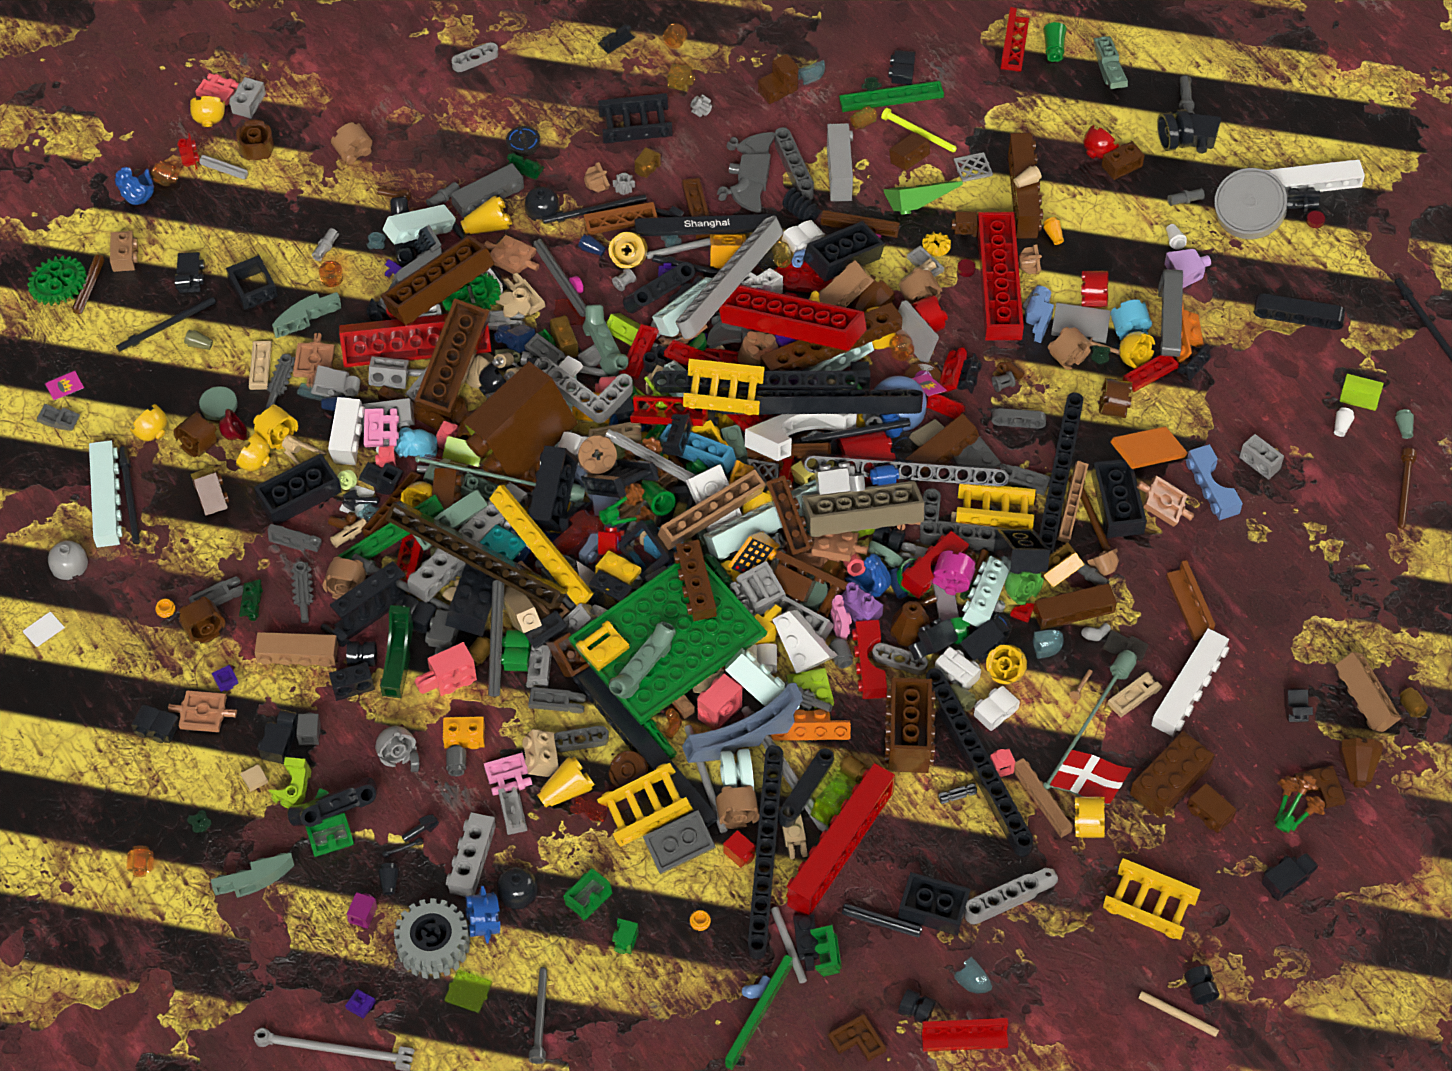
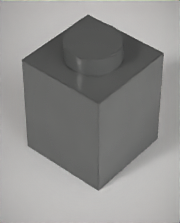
[297,713,321,745]

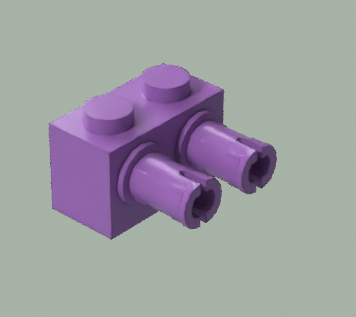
[841,582,883,622]

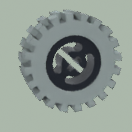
[394,898,470,979]

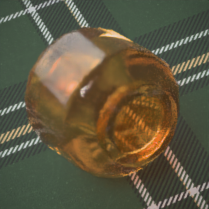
[663,23,688,49]
[151,161,179,187]
[319,261,344,287]
[889,334,914,361]
[126,846,154,877]

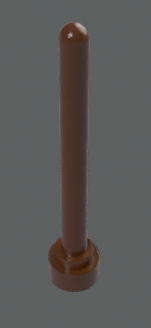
[1398,448,1417,529]
[1068,475,1111,552]

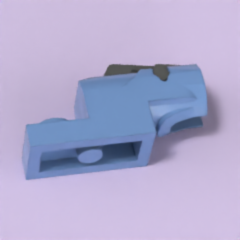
[1022,286,1054,343]

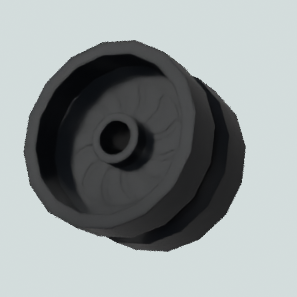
[1157,109,1194,151]

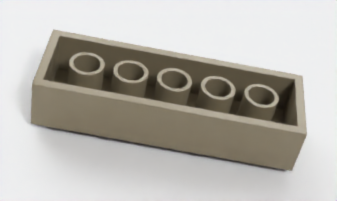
[802,481,924,537]

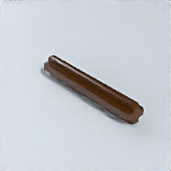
[72,254,104,315]

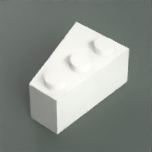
[328,397,365,466]
[772,610,838,673]

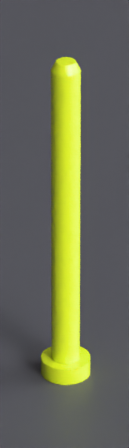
[881,108,957,152]

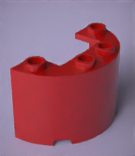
[836,431,899,487]

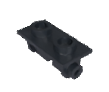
[598,24,635,54]
[366,298,391,322]
[1178,343,1211,380]
[957,353,982,394]

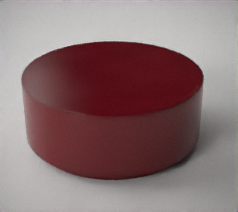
[1306,211,1325,228]
[957,259,976,277]

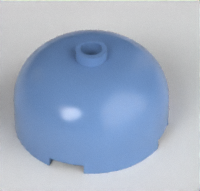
[874,376,927,432]

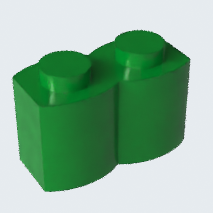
[501,630,531,672]

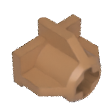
[584,162,610,193]
[1018,245,1042,275]
[1088,548,1119,576]

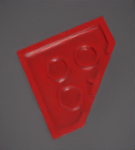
[774,259,833,293]

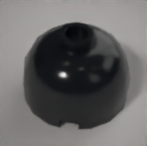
[525,186,560,222]
[479,362,506,397]
[497,867,538,910]

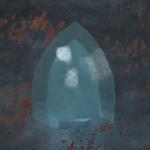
[798,60,825,85]
[1033,630,1064,659]
[954,957,992,994]

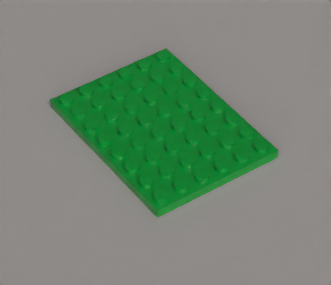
[568,563,767,725]

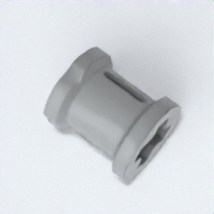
[612,268,636,291]

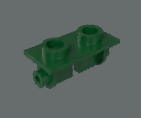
[506,153,544,180]
[703,554,733,588]
[239,579,263,621]

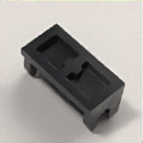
[662,414,693,456]
[524,610,568,650]

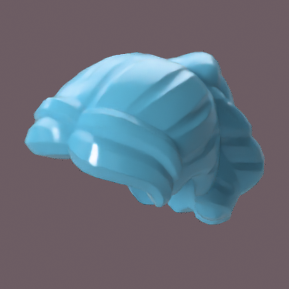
[395,427,438,457]

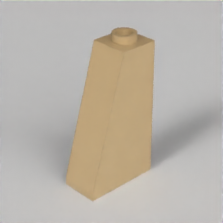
[503,586,542,633]

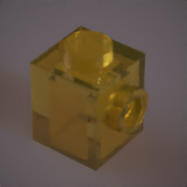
[668,63,695,92]

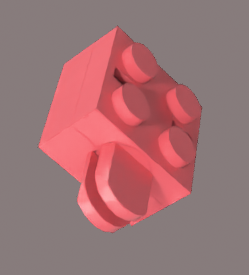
[415,642,477,696]
[697,674,744,730]

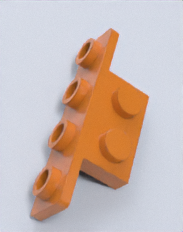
[1177,301,1204,363]
[770,709,851,741]

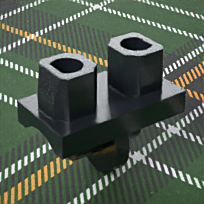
[1287,187,1321,213]

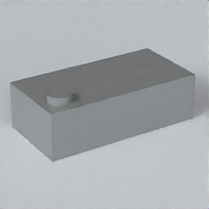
[827,123,853,201]

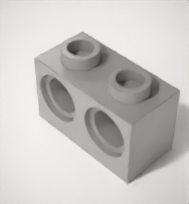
[229,77,266,118]
[369,356,409,389]
[1239,434,1284,480]

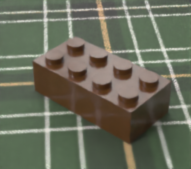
[1130,731,1215,819]

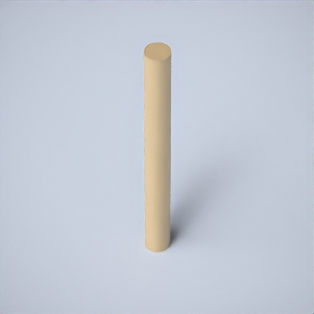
[1138,991,1219,1037]

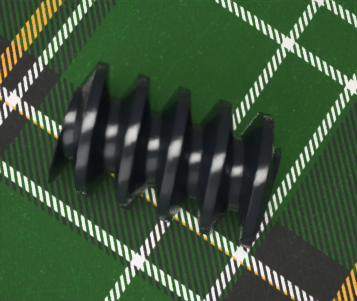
[782,187,821,222]

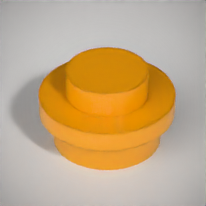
[155,599,175,618]
[690,910,711,931]

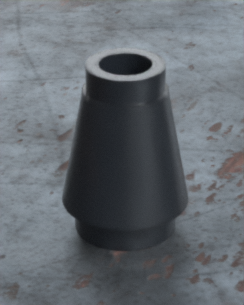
[378,863,399,895]

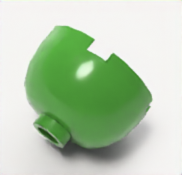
[1005,572,1044,605]

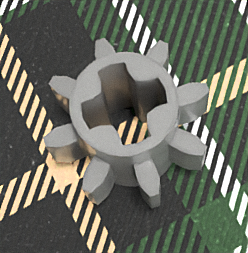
[690,94,712,117]
[613,173,635,195]

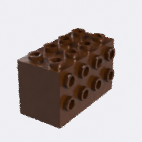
[884,678,935,773]

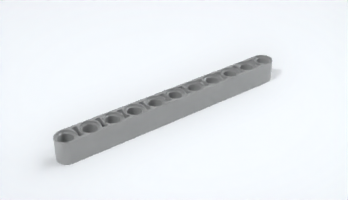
[676,216,784,339]

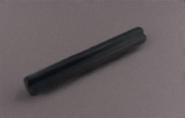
[842,903,922,938]

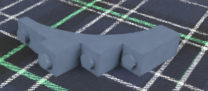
[574,464,627,566]
[682,683,803,763]

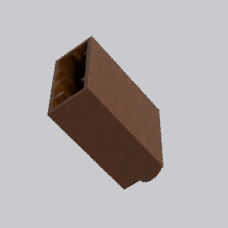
[463,361,578,484]

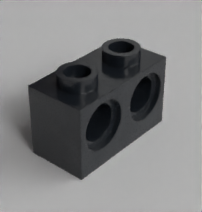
[329,662,374,701]

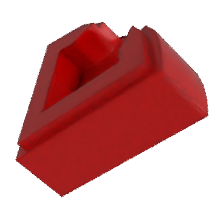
[1010,603,1034,623]

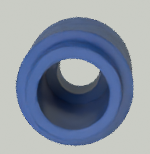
[881,414,903,438]
[870,464,899,486]

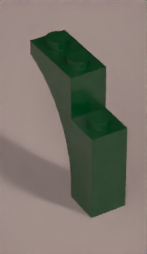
[380,605,414,699]

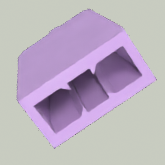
[1164,249,1211,288]

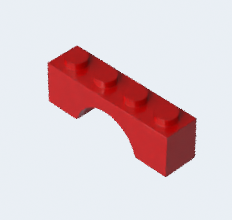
[901,531,969,599]
[852,620,887,699]

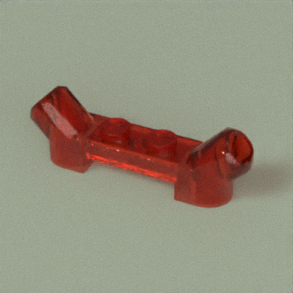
[528,510,605,575]

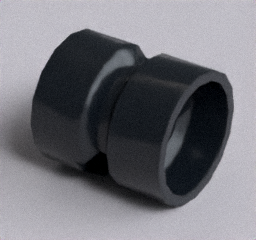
[872,526,906,554]
[346,641,377,667]
[1184,966,1220,1005]
[898,988,936,1023]

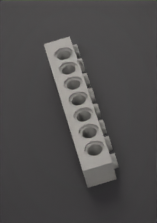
[407,482,528,603]

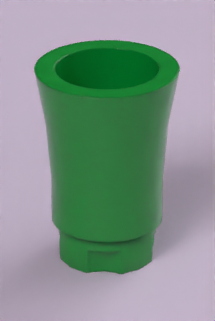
[1043,22,1067,62]
[640,480,675,516]

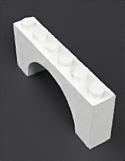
[745,414,857,461]

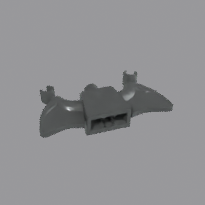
[717,132,775,213]
[707,312,775,348]

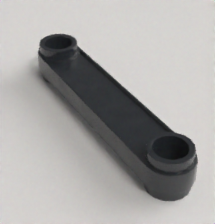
[778,748,834,828]

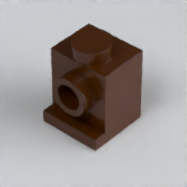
[951,212,978,237]

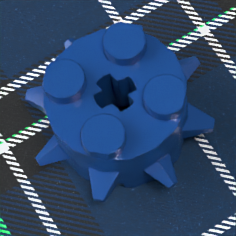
[465,886,500,943]

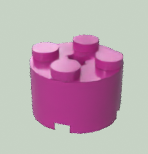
[933,551,975,595]

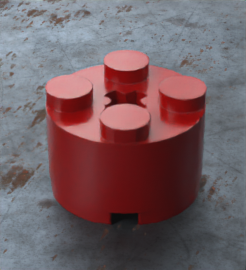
[1081,271,1108,307]
[911,295,948,333]

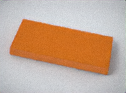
[1111,426,1188,469]

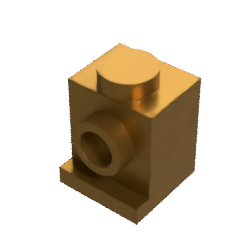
[635,147,661,178]

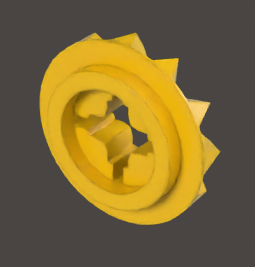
[922,231,951,256]

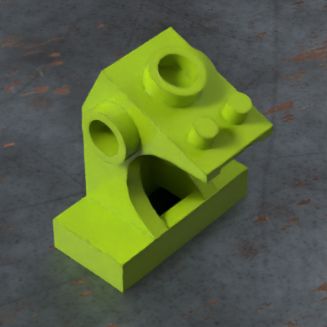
[269,757,311,809]

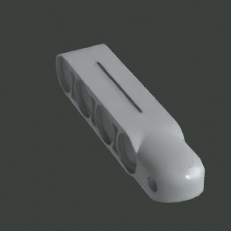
[965,868,1058,924]

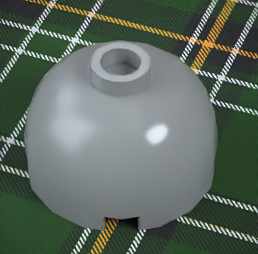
[48,540,88,580]
[375,726,417,767]

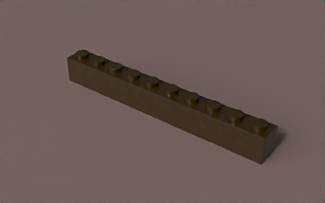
[385,501,568,609]

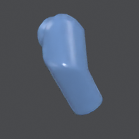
[791,248,806,268]
[742,976,771,999]

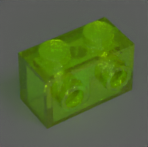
[810,777,853,825]

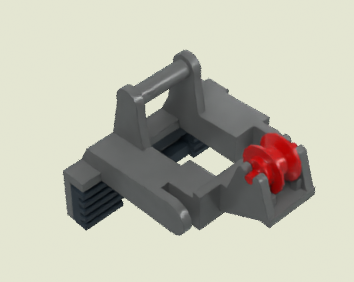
[378,225,442,319]

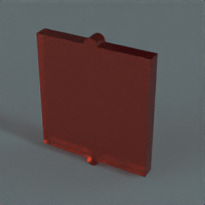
[554,299,587,325]

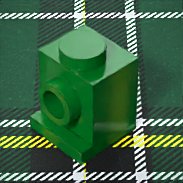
[612,918,639,954]

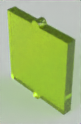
[445,970,492,1013]

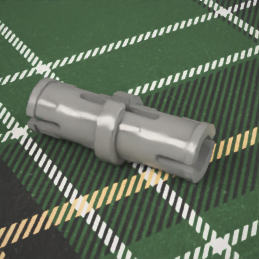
[311,228,339,261]

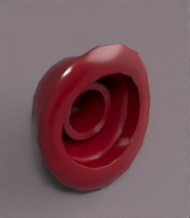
[218,409,249,441]

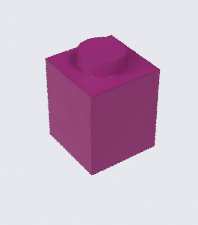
[347,892,377,929]

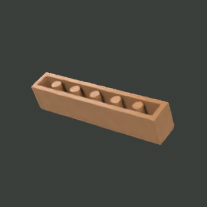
[658,470,766,550]

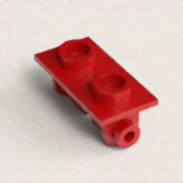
[177,133,200,169]
[927,394,966,419]

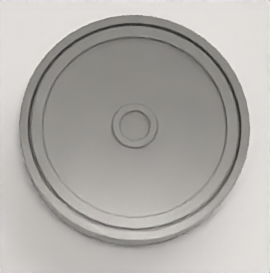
[1215,168,1287,239]

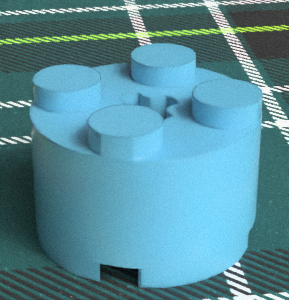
[1110,300,1152,340]

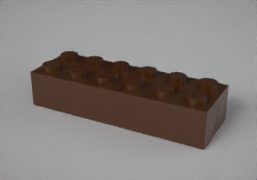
[1008,133,1043,239]
[380,235,495,325]
[415,298,490,418]

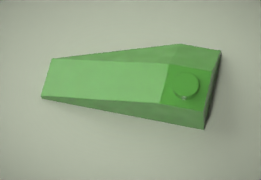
[884,181,963,214]

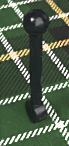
[382,838,424,858]

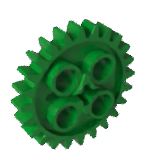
[27,256,87,306]
[442,273,501,311]

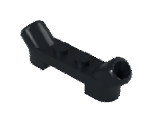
[390,197,415,267]
[623,262,696,314]
[287,777,377,827]

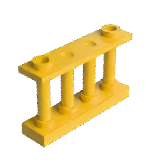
[683,359,764,415]
[956,484,1036,529]
[597,763,693,847]
[1103,858,1201,940]

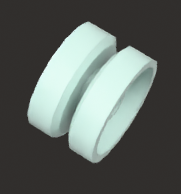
[720,749,754,791]

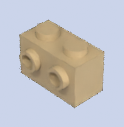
[522,729,559,777]

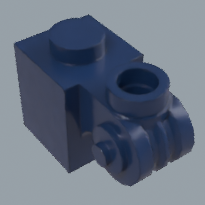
[494,324,535,353]

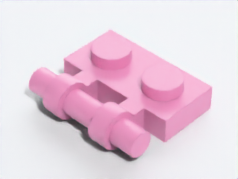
[364,408,399,447]
[830,595,852,641]
[484,753,532,796]

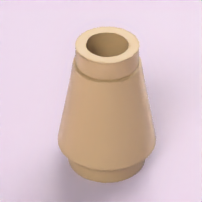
[1014,166,1042,188]

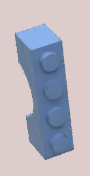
[1186,444,1243,520]

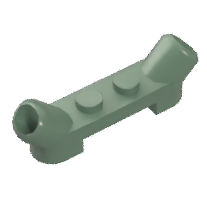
[582,305,629,376]
[609,621,676,699]

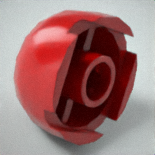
[1083,125,1119,159]

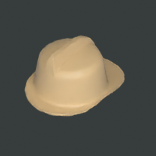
[466,353,496,389]

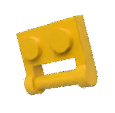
[576,620,629,671]

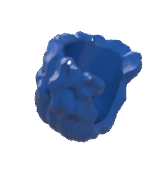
[115,167,154,205]
[845,554,891,598]

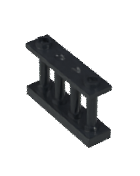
[598,93,673,144]
[581,459,659,498]
[330,561,408,640]

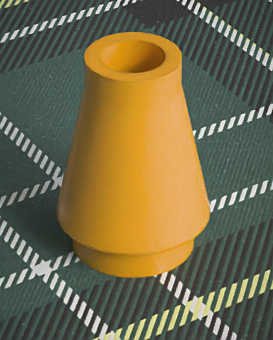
[1043,217,1064,245]

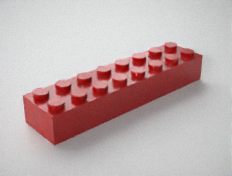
[977,212,1024,341]
[719,285,867,351]
[339,314,491,367]
[786,763,895,915]

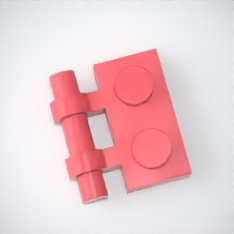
[196,73,239,106]

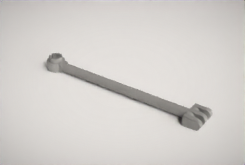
[254,1028,415,1071]

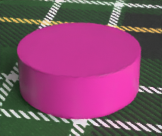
[569,276,583,294]

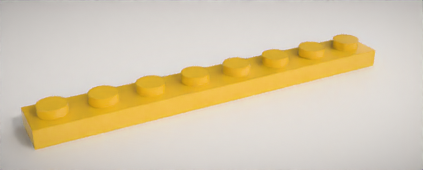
[489,485,594,606]

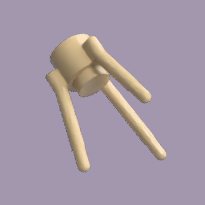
[282,435,326,465]

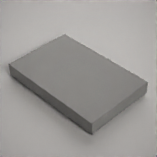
[896,300,939,363]
[1051,303,1111,343]

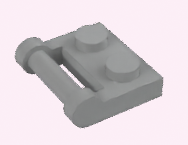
[736,561,786,612]

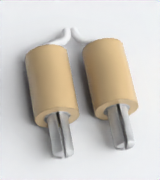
[492,352,522,381]

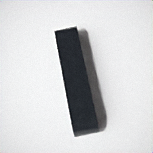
[1254,294,1345,330]

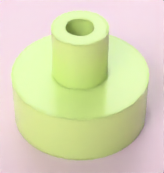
[337,470,357,490]

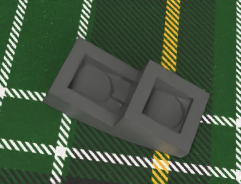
[36,404,80,431]

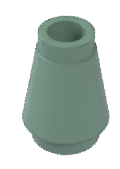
[1395,409,1414,439]

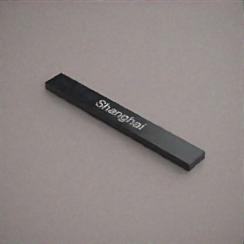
[634,214,777,236]

